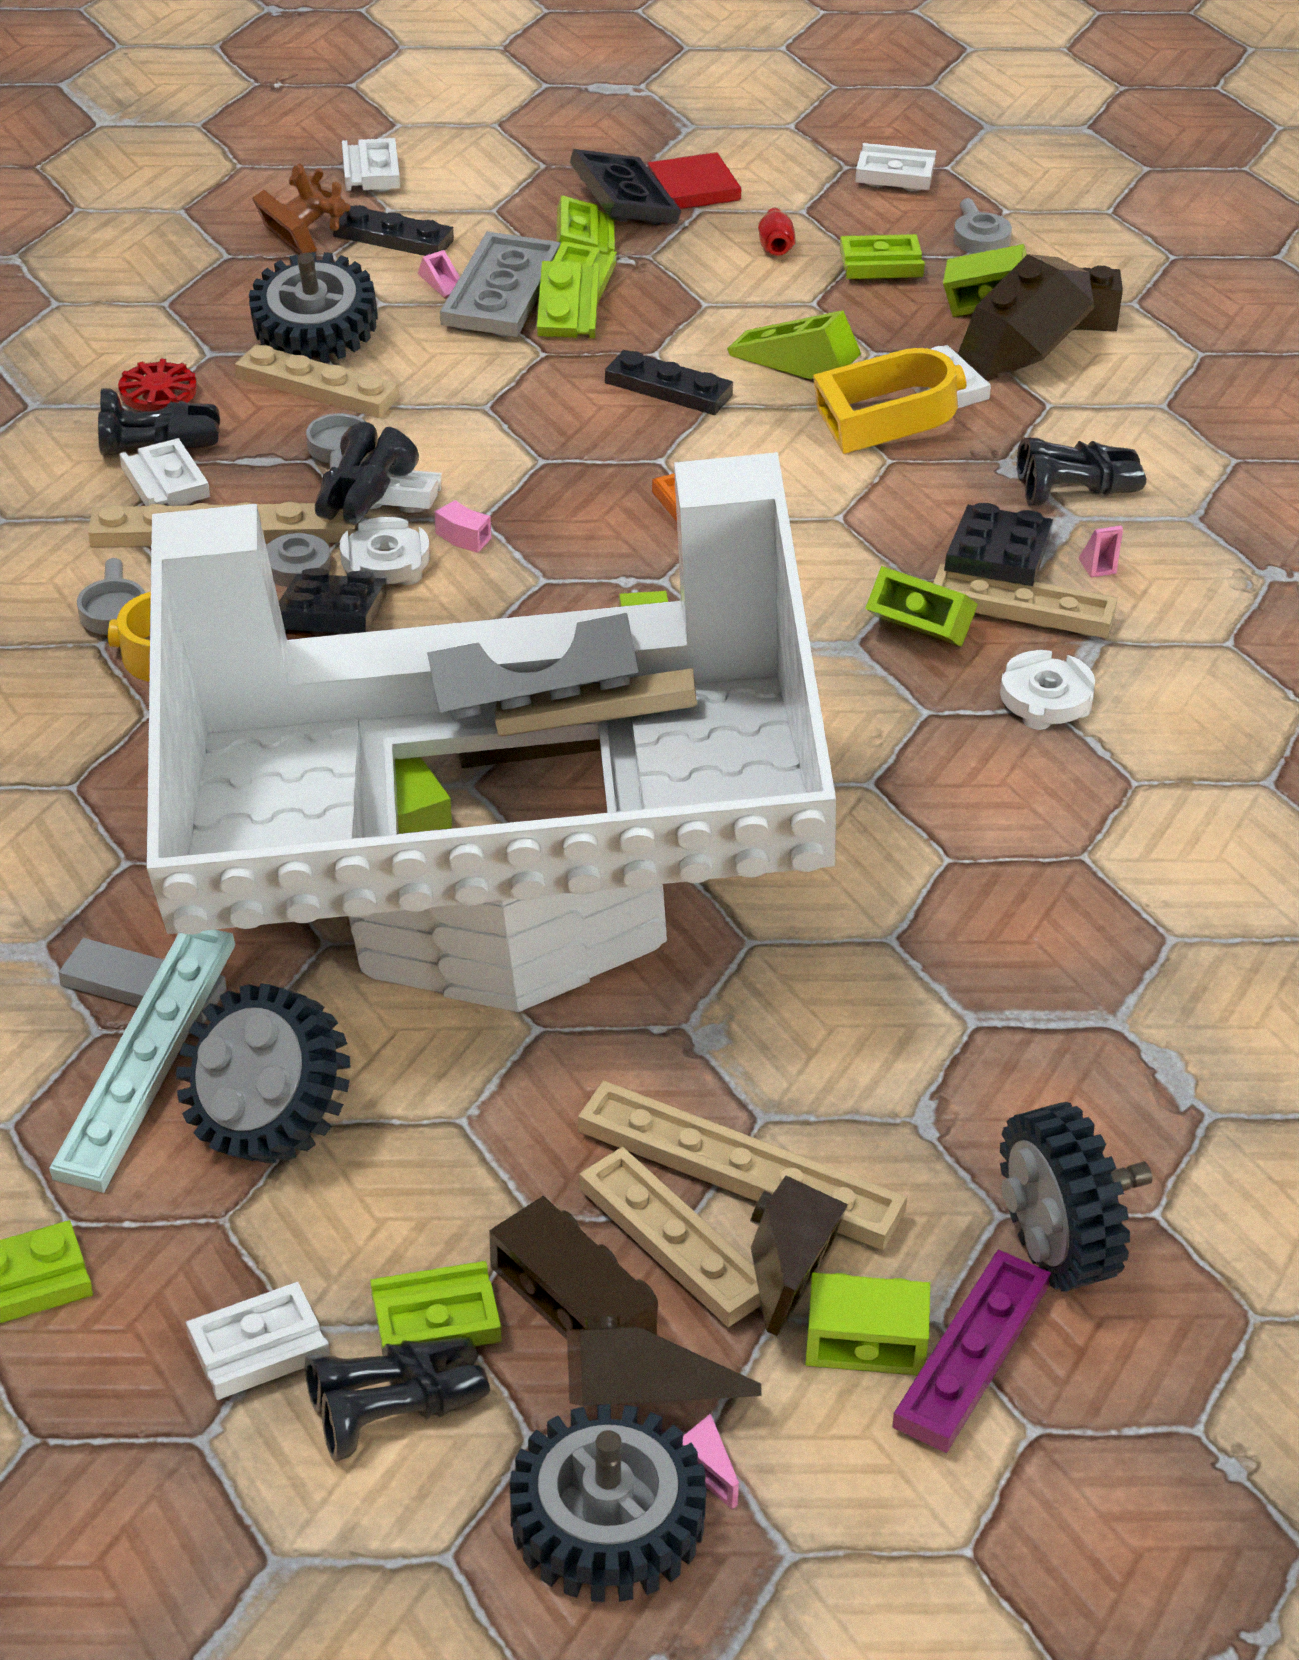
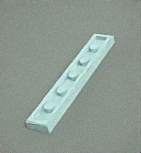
[49,930,235,1193]

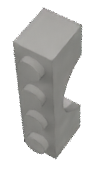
[427,613,639,720]

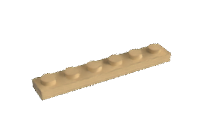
[88,502,357,547]
[578,1080,907,1250]

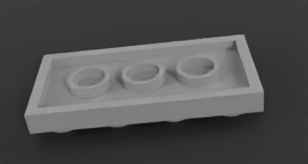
[440,231,561,337]

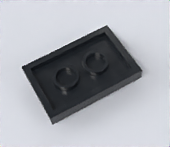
[570,149,682,225]
[944,503,1053,586]
[279,568,387,633]

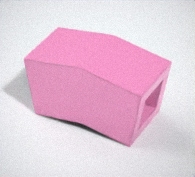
[435,500,491,553]

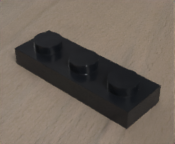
[333,205,454,256]
[605,349,733,415]

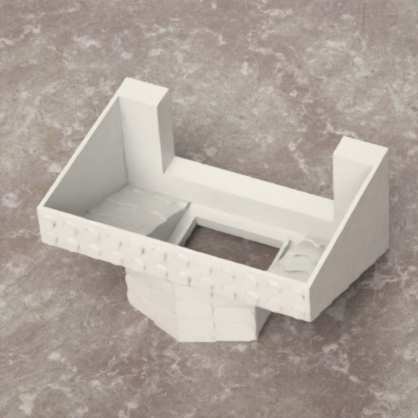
[147,452,836,1012]

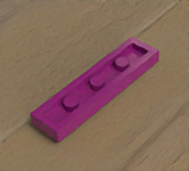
[892,1249,1051,1453]

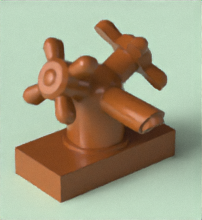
[252,164,351,254]

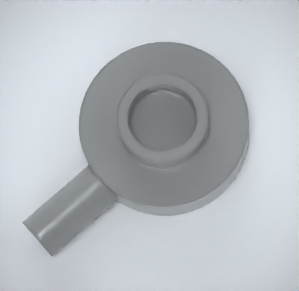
[953,198,1012,254]
[306,413,366,468]
[266,533,331,587]
[77,558,145,635]

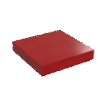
[647,152,741,209]

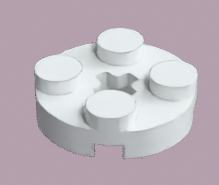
[340,517,430,585]
[1000,650,1095,730]

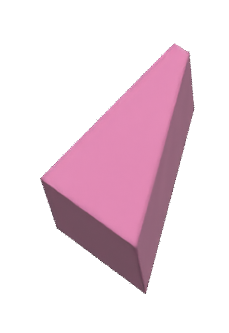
[418,250,460,298]
[1079,526,1123,577]
[683,1414,739,1509]

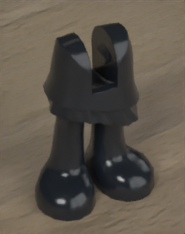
[98,388,220,455]
[315,422,419,525]
[1016,437,1146,506]
[305,1337,490,1462]

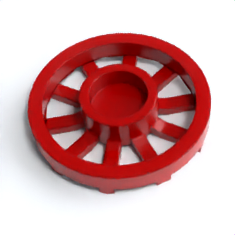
[118,358,197,411]

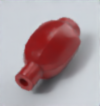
[758,208,796,256]

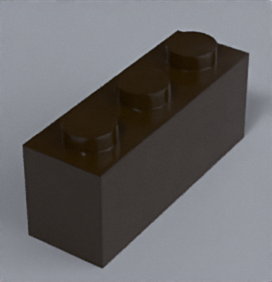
[489,1196,658,1340]

